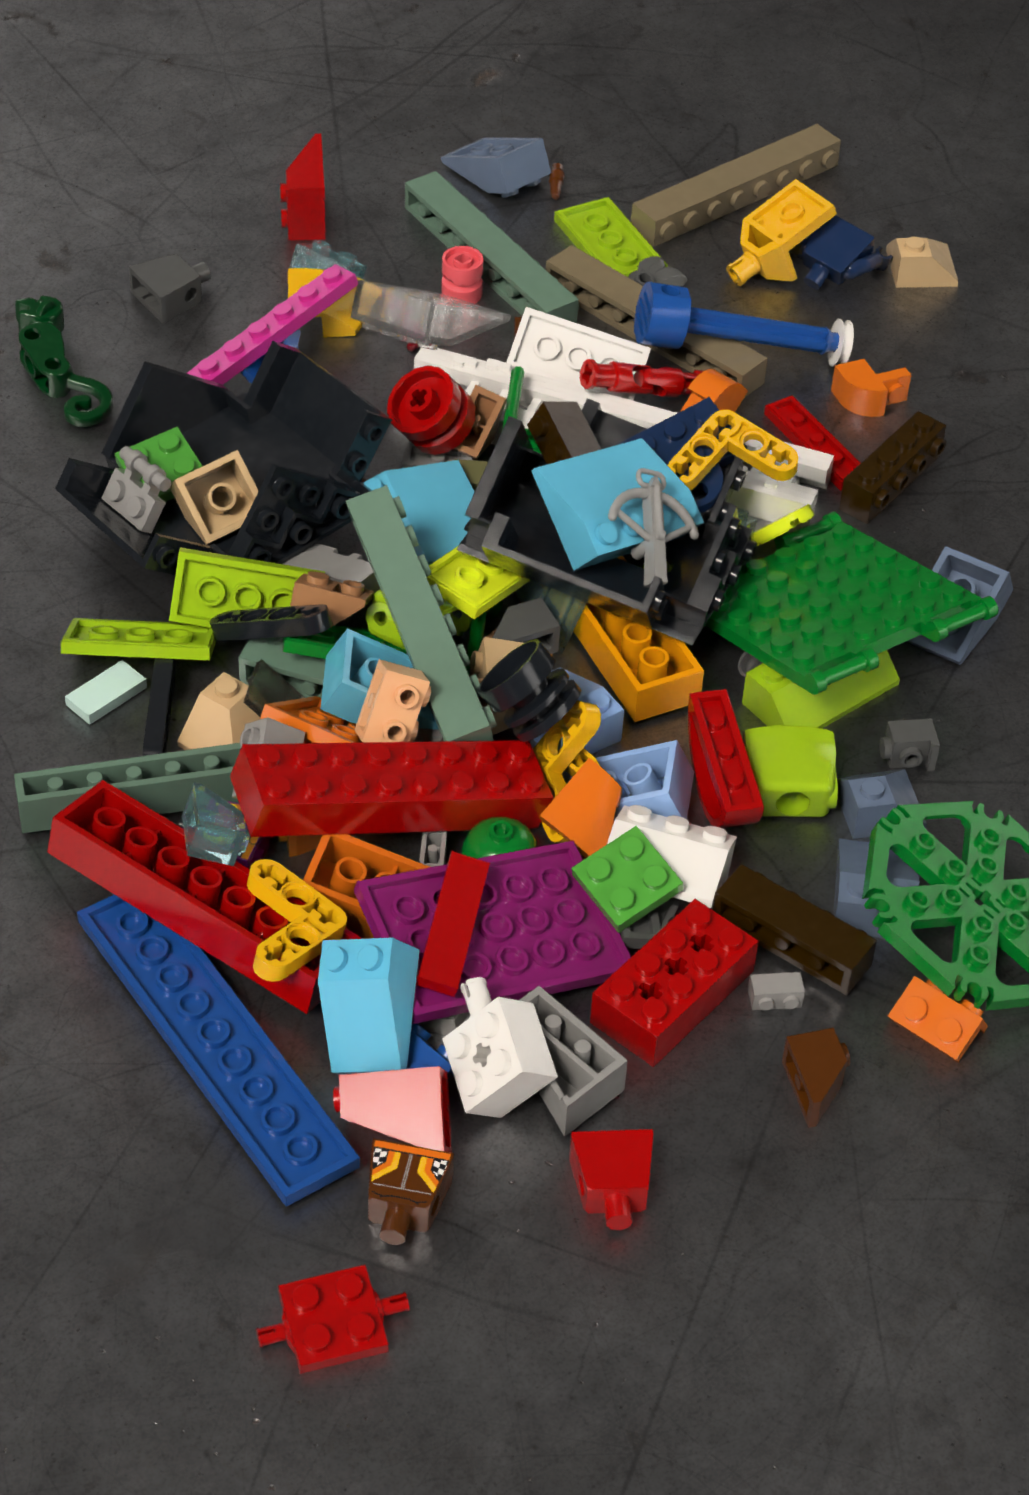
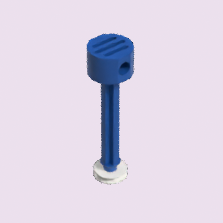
[634,282,854,366]

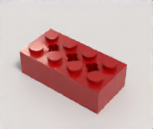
[590,899,759,1067]

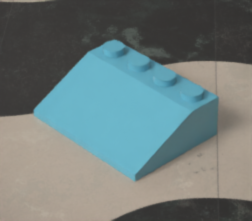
[531,438,704,571]
[363,460,475,565]

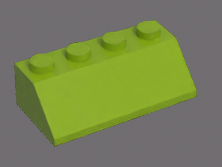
[742,650,900,729]

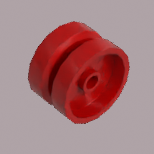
[387,365,476,455]

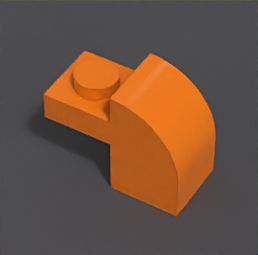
[831,358,911,417]
[680,368,748,412]

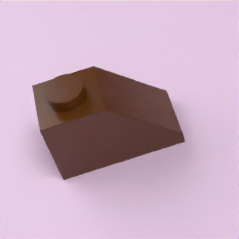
[782,1027,850,1128]

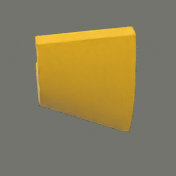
[288,268,384,338]

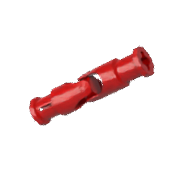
[579,359,703,398]

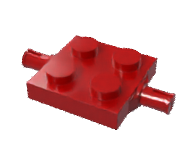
[256,1264,410,1374]

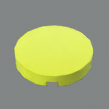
[753,504,815,547]

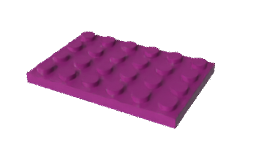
[354,840,631,1024]

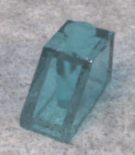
[182,782,250,866]

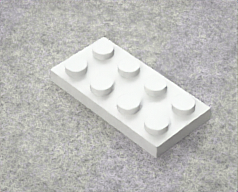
[506,307,651,401]

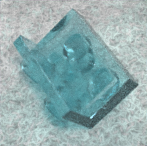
[289,240,367,278]

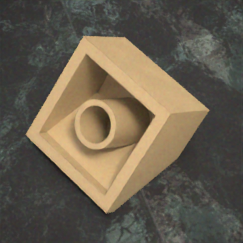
[170,450,259,545]

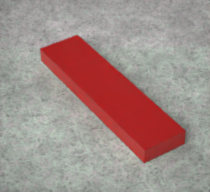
[764,395,860,491]
[416,851,490,997]

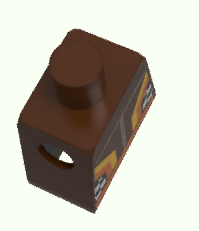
[368,1138,454,1245]

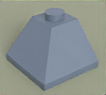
[837,769,927,839]

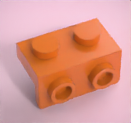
[888,976,988,1063]

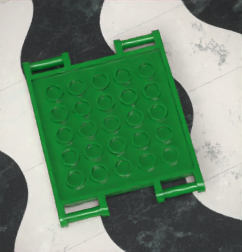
[705,511,999,695]

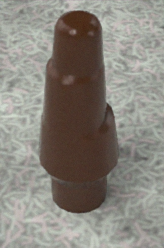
[548,163,565,200]

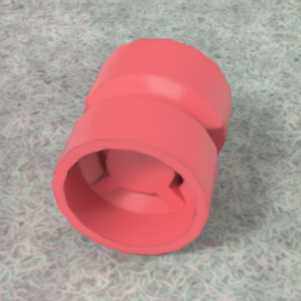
[441,246,484,307]

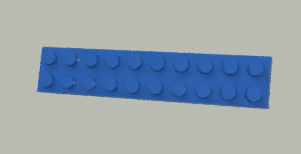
[77,894,360,1207]

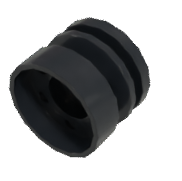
[477,639,582,742]

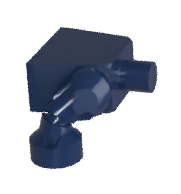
[789,215,893,290]

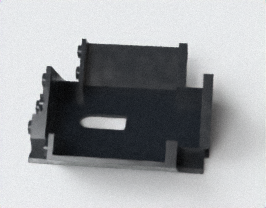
[55,341,392,575]
[457,398,757,645]

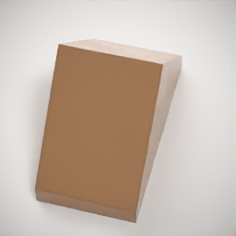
[454,385,507,460]

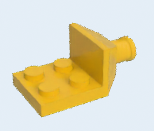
[726,179,837,287]

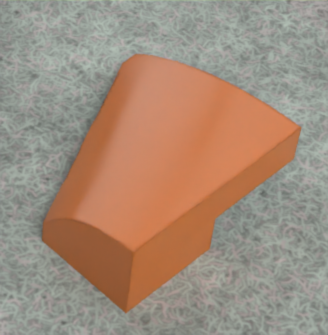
[540,758,623,858]

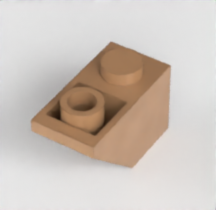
[290,571,374,633]

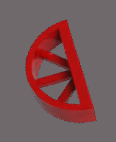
[688,689,764,828]

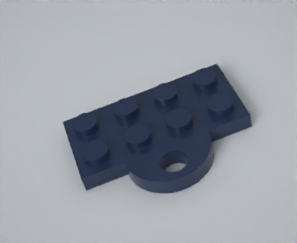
[617,397,747,513]

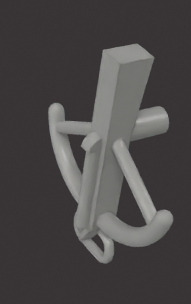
[608,468,699,588]

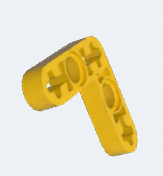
[667,410,798,491]
[533,700,601,843]
[247,859,347,982]

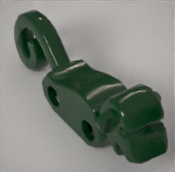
[15,296,113,427]

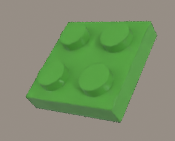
[114,427,202,502]
[571,826,684,933]

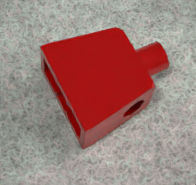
[569,1129,653,1230]

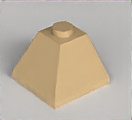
[886,236,958,288]
[177,672,265,750]

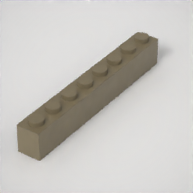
[631,124,841,247]
[546,245,768,398]

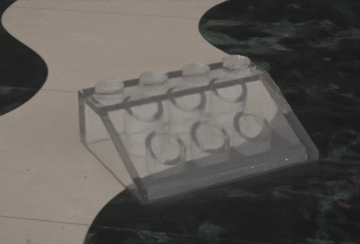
[350,279,511,350]

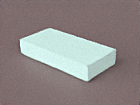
[65,660,147,725]

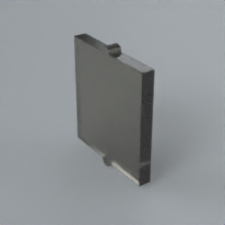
[243,659,305,717]

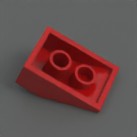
[280,133,326,241]

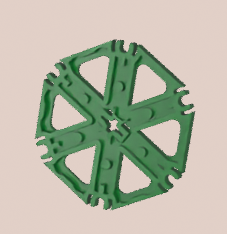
[862,801,1029,1011]

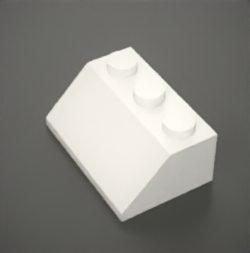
[606,805,737,908]

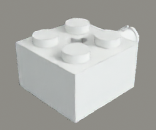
[442,977,558,1118]

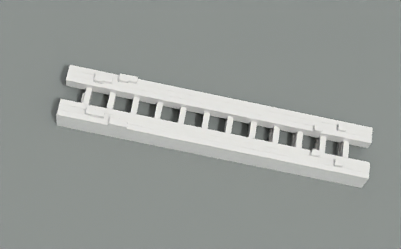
[402,344,834,529]

